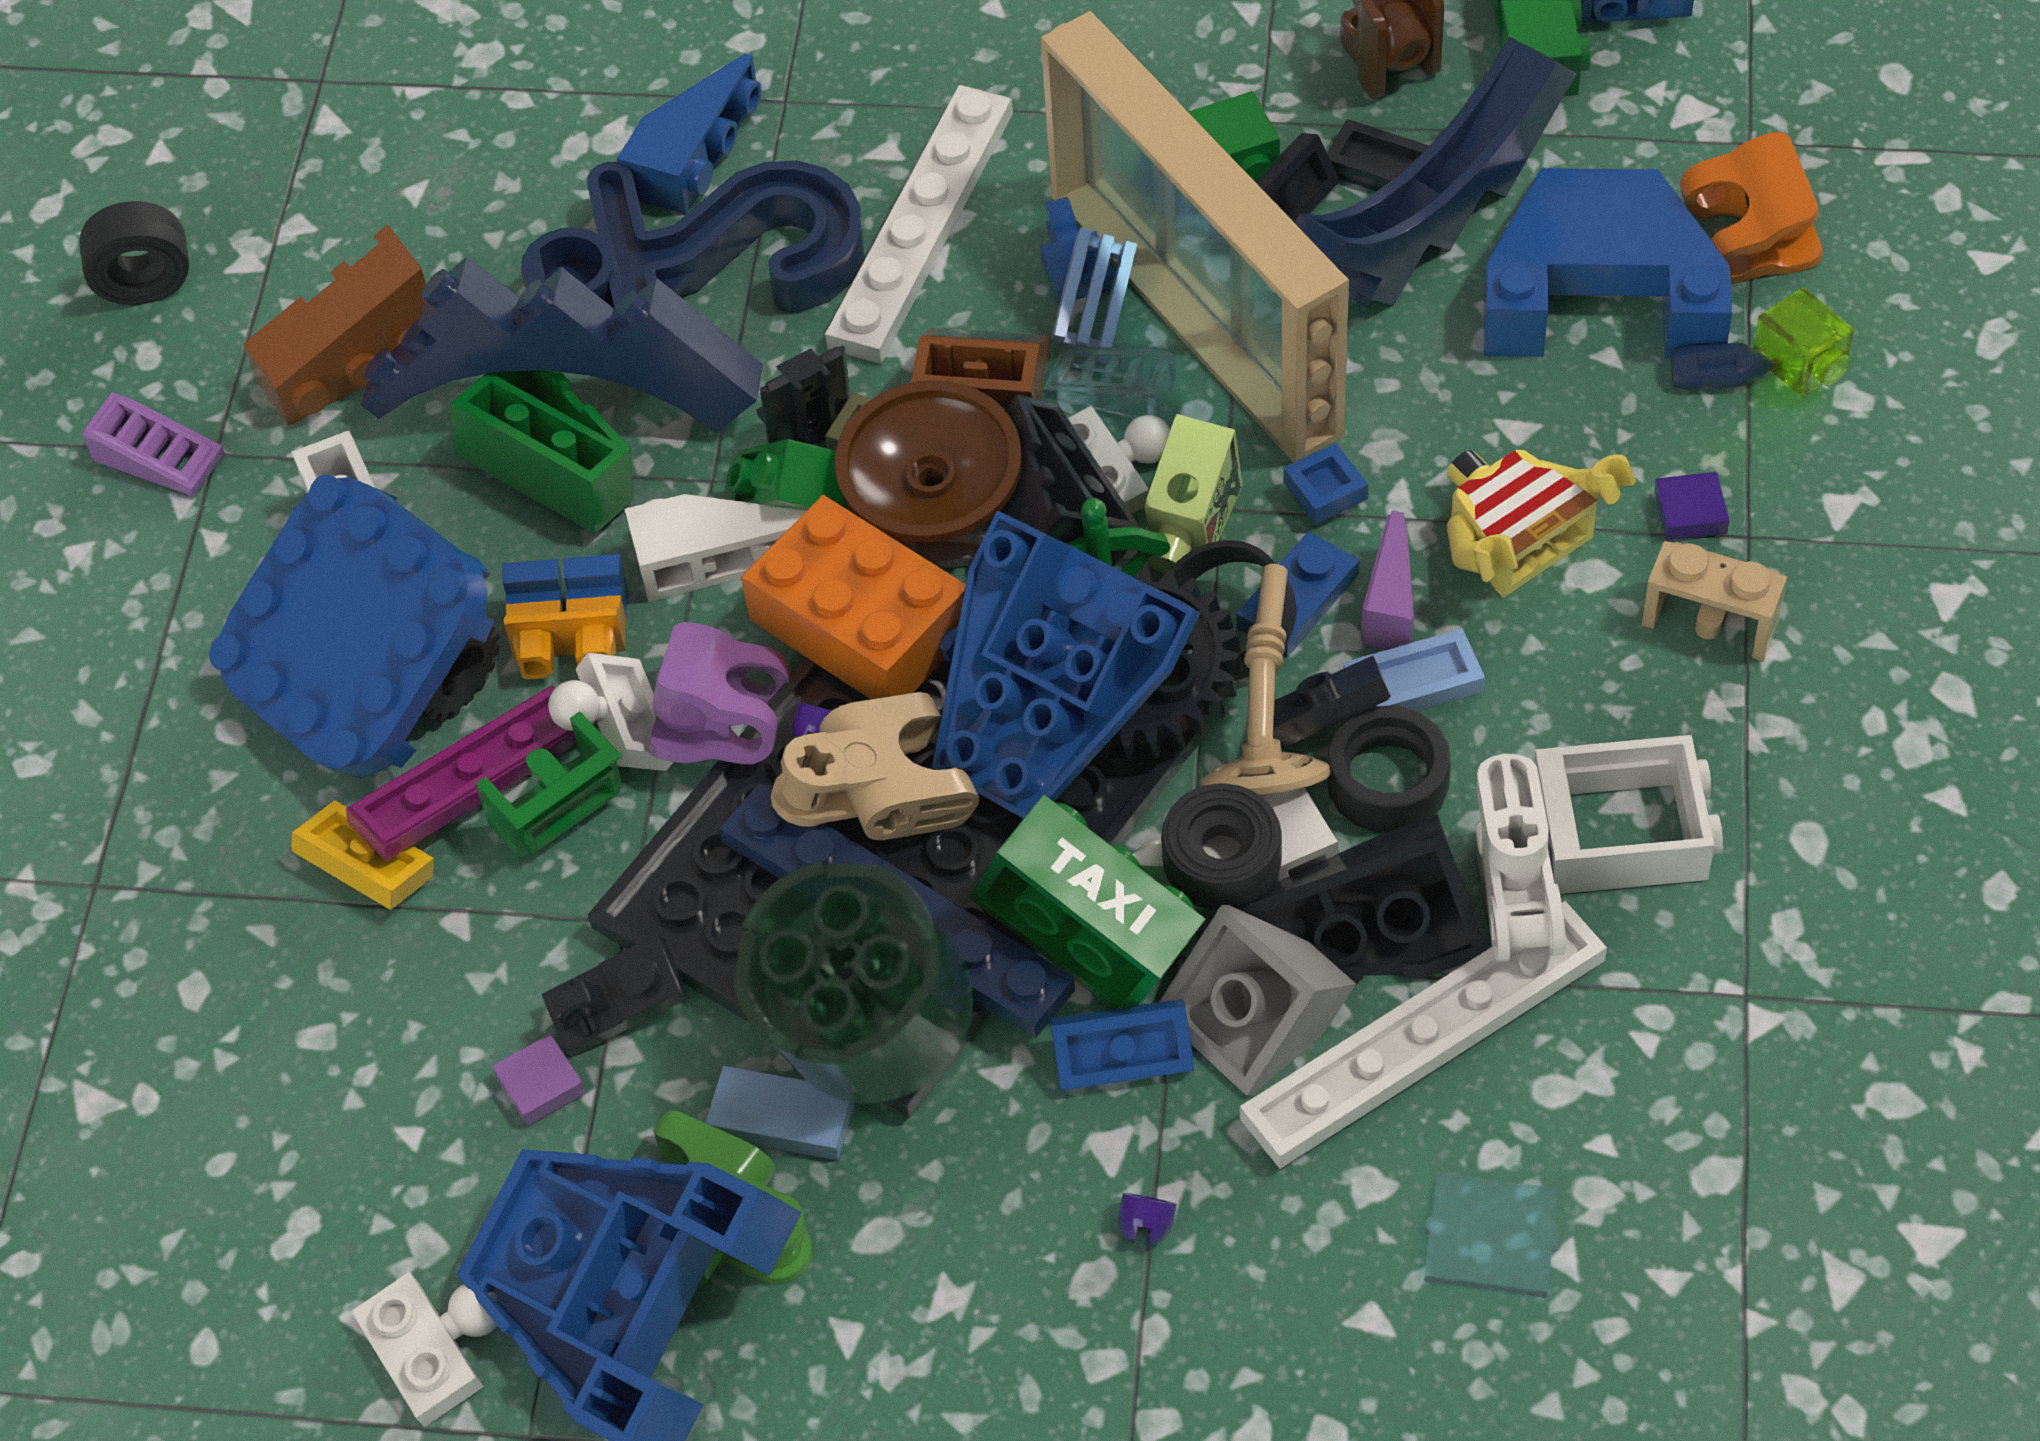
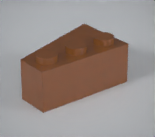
[243,225,426,426]

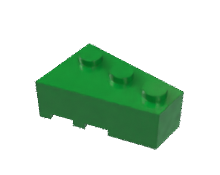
[450,370,633,535]

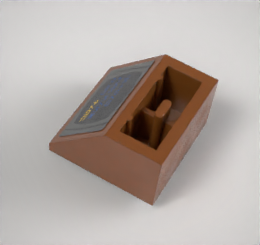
[911,328,1051,409]

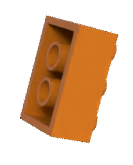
[741,495,966,700]

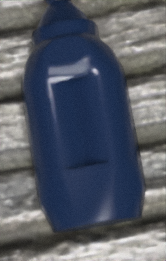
[1671,342,1788,390]

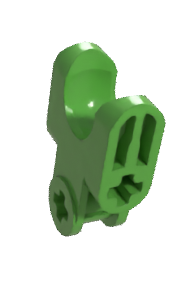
[653,1110,813,1286]

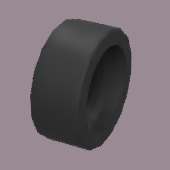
[1327,705,1451,833]

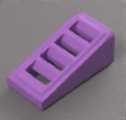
[83,393,225,497]
[1361,510,1414,650]

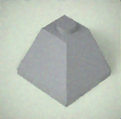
[1159,905,1356,1096]

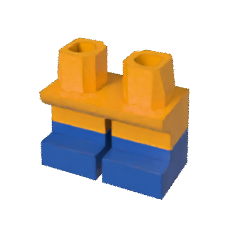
[502,554,628,680]

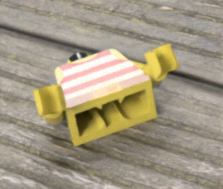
[1446,450,1637,598]

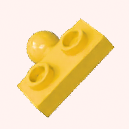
[291,800,434,910]

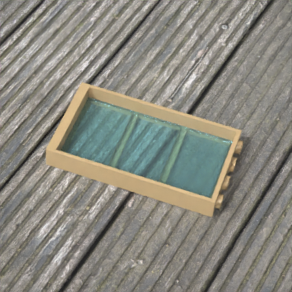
[1040,11,1349,463]

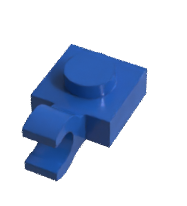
[1040,197,1114,304]

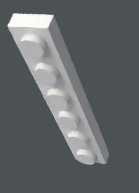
[825,85,1013,364]
[1240,901,1607,1169]

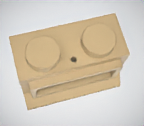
[1642,541,1788,662]

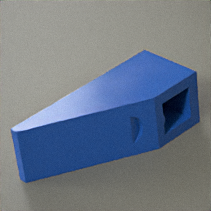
[617,54,761,215]

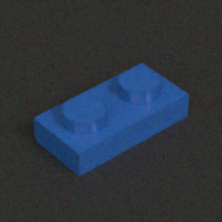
[1236,531,1359,658]
[1050,999,1194,1091]

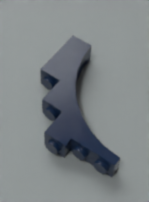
[1295,37,1577,307]
[361,257,763,433]

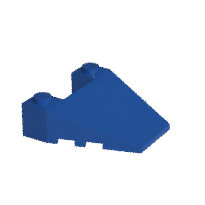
[1483,168,1732,358]
[457,1149,802,1441]

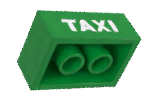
[968,794,1205,1009]

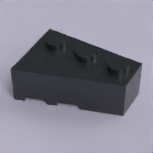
[1000,394,1142,567]

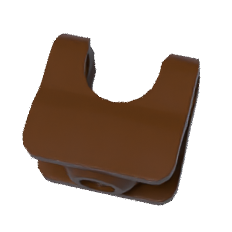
[1340,0,1444,100]

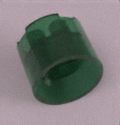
[733,861,973,1103]

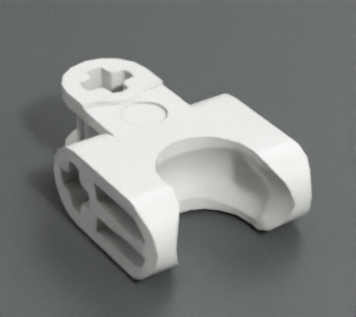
[1475,754,1566,962]

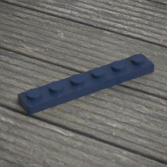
[719,783,1075,1039]

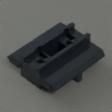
[756,345,851,445]

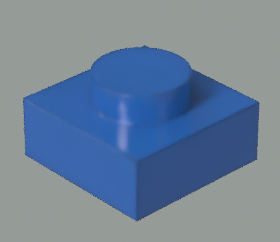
[1283,443,1368,525]

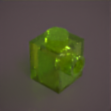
[1753,286,1855,398]

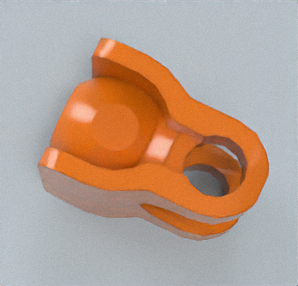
[1680,132,1823,284]

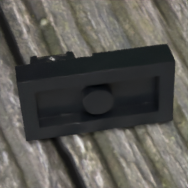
[1256,133,1340,223]
[541,934,690,1057]

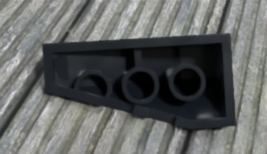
[1195,814,1487,980]

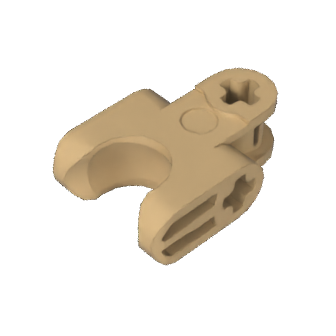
[770,692,979,840]

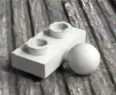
[1068,406,1170,514]
[548,653,673,771]
[351,1271,497,1427]

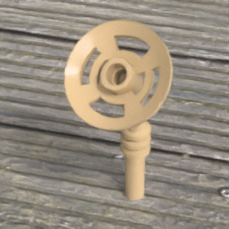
[1200,564,1330,795]

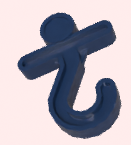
[521,160,864,312]

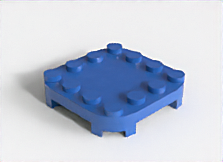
[209,474,495,779]

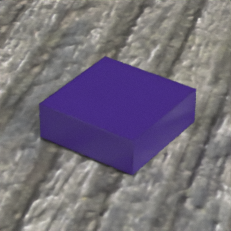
[1654,472,1730,541]

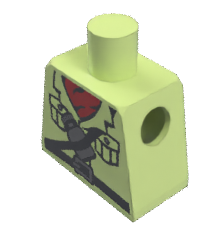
[1145,414,1243,574]

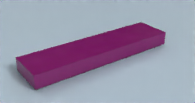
[346,685,577,861]

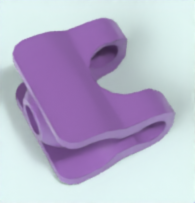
[649,622,791,764]

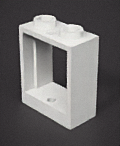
[1534,735,1723,894]

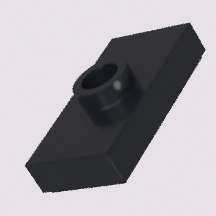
[1273,655,1391,749]

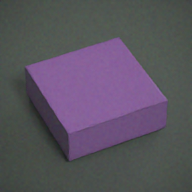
[492,1033,586,1126]

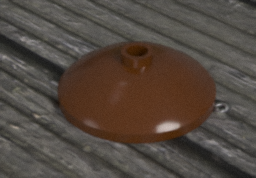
[835,380,1022,542]

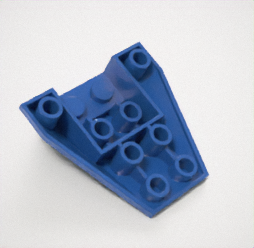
[932,511,1200,819]

